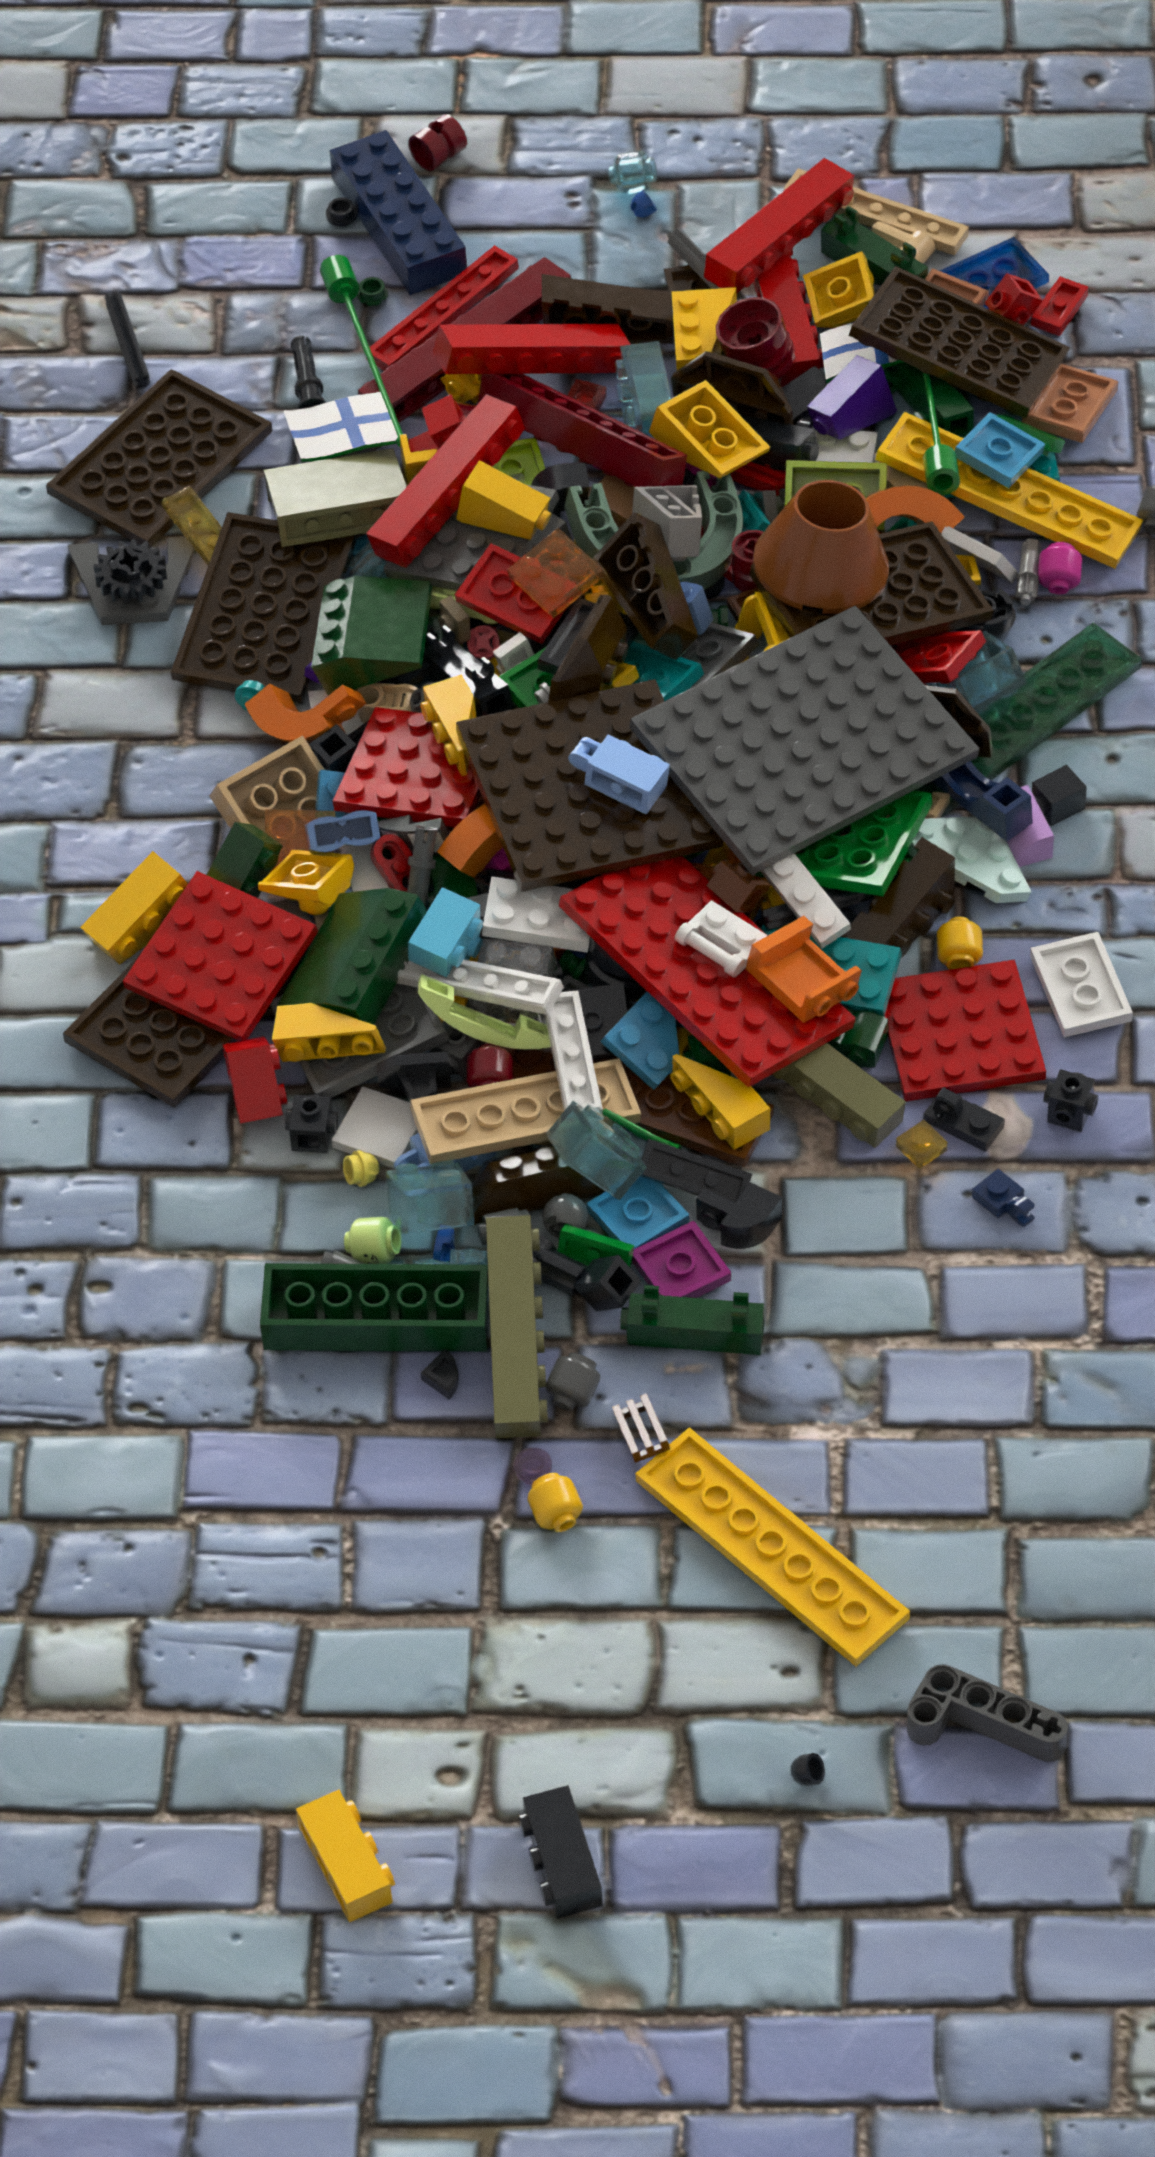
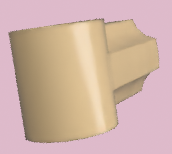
[871,221,936,264]

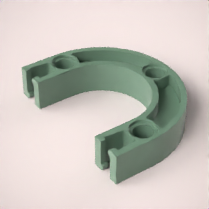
[564,471,743,590]

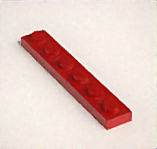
[366,245,519,371]

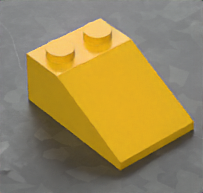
[649,380,770,478]

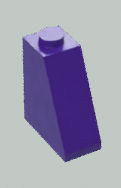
[807,355,897,440]

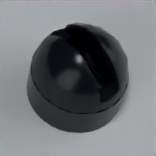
[790,1753,825,1786]

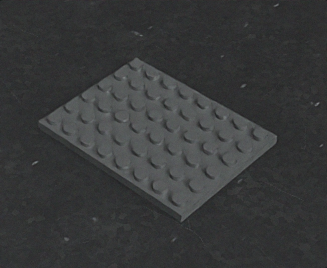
[629,606,979,875]

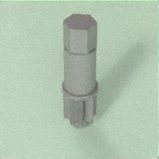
[1015,538,1042,606]

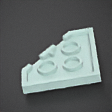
[907,816,1031,903]

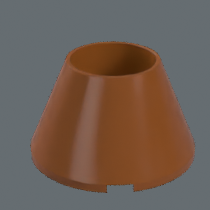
[753,480,889,614]

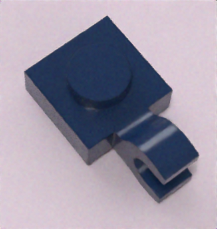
[972,1169,1035,1227]

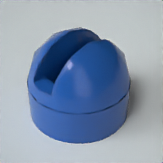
[630,190,658,218]

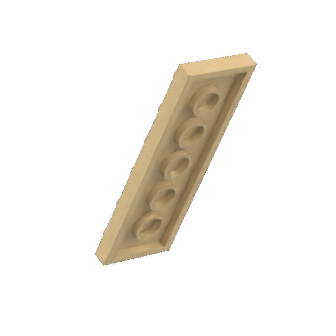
[410,1058,641,1164]

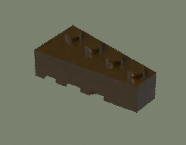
[542,274,673,345]
[590,512,698,660]
[840,837,956,957]

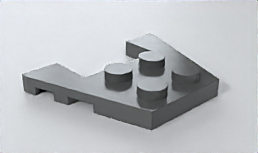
[68,536,198,625]

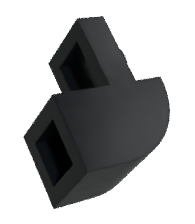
[531,463,590,518]
[309,720,369,773]
[696,1182,782,1249]

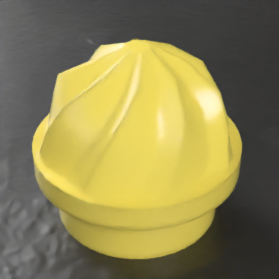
[343,1150,380,1187]

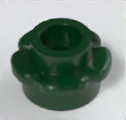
[357,277,388,307]

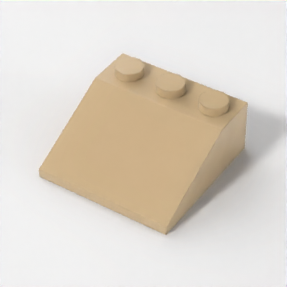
[209,735,324,873]

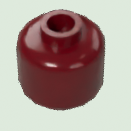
[466,1043,514,1088]

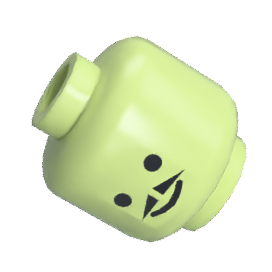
[344,1217,401,1264]

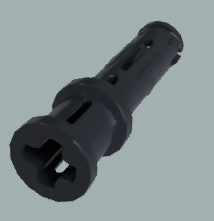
[290,335,326,409]

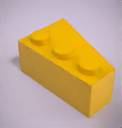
[672,287,737,370]
[80,851,188,965]

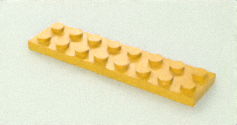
[875,412,1143,569]
[635,1427,910,1667]

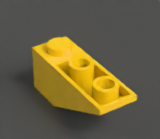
[420,674,477,776]
[272,1003,386,1062]
[671,1054,770,1150]

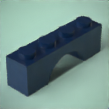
[931,761,1033,842]

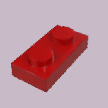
[1031,276,1089,336]

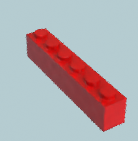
[704,157,854,293]
[753,249,824,387]
[433,324,632,374]
[366,394,525,568]

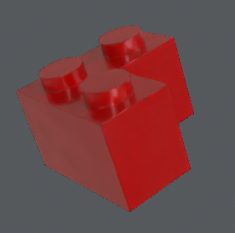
[408,394,466,453]
[222,1036,288,1124]

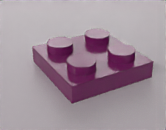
[632,1221,732,1298]

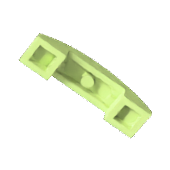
[418,974,551,1049]

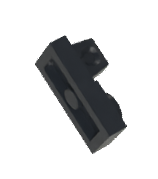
[923,1087,1005,1152]

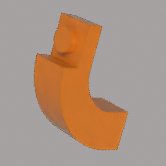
[866,486,965,533]
[245,684,367,748]
[437,804,503,878]

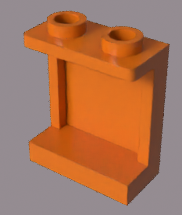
[745,916,862,1023]

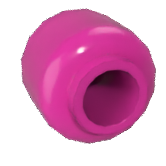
[1038,542,1082,595]

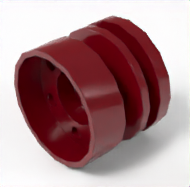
[716,297,795,379]

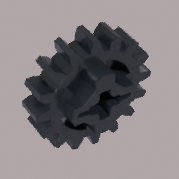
[94,539,167,604]

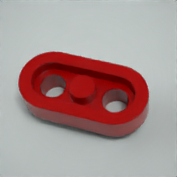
[370,834,413,892]

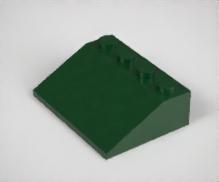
[311,576,433,696]
[276,888,427,1025]

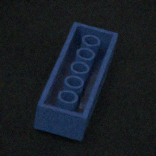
[329,130,467,295]

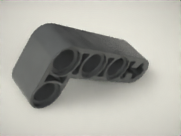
[907,1664,1068,1762]

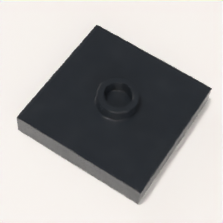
[562,983,627,1060]

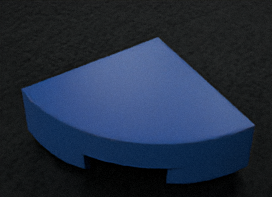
[432,1224,455,1264]

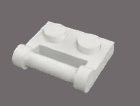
[674,900,768,978]

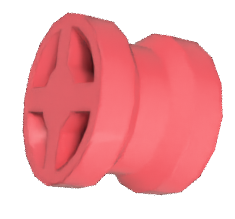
[467,625,501,659]

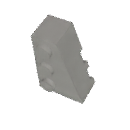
[632,485,702,561]

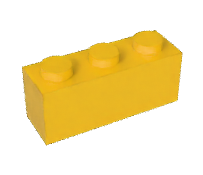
[296,1789,395,1923]

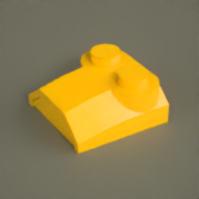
[803,251,875,328]
[257,849,355,915]

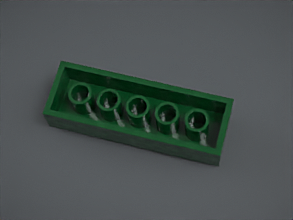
[260,1263,489,1352]

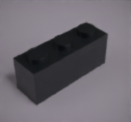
[518,1785,603,1919]

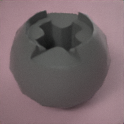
[543,1193,588,1238]

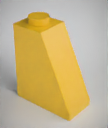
[456,460,552,540]

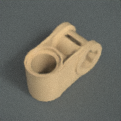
[355,683,418,723]

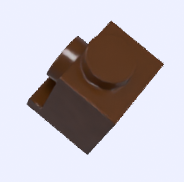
[706,859,771,913]

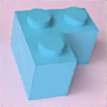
[408,887,483,978]

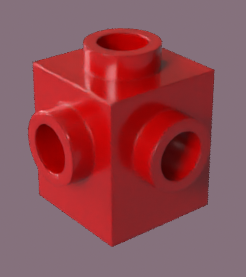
[985,273,1043,326]

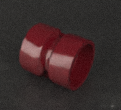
[408,114,467,172]
[732,530,763,592]

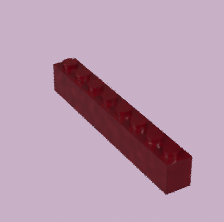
[358,257,571,423]
[478,374,687,487]

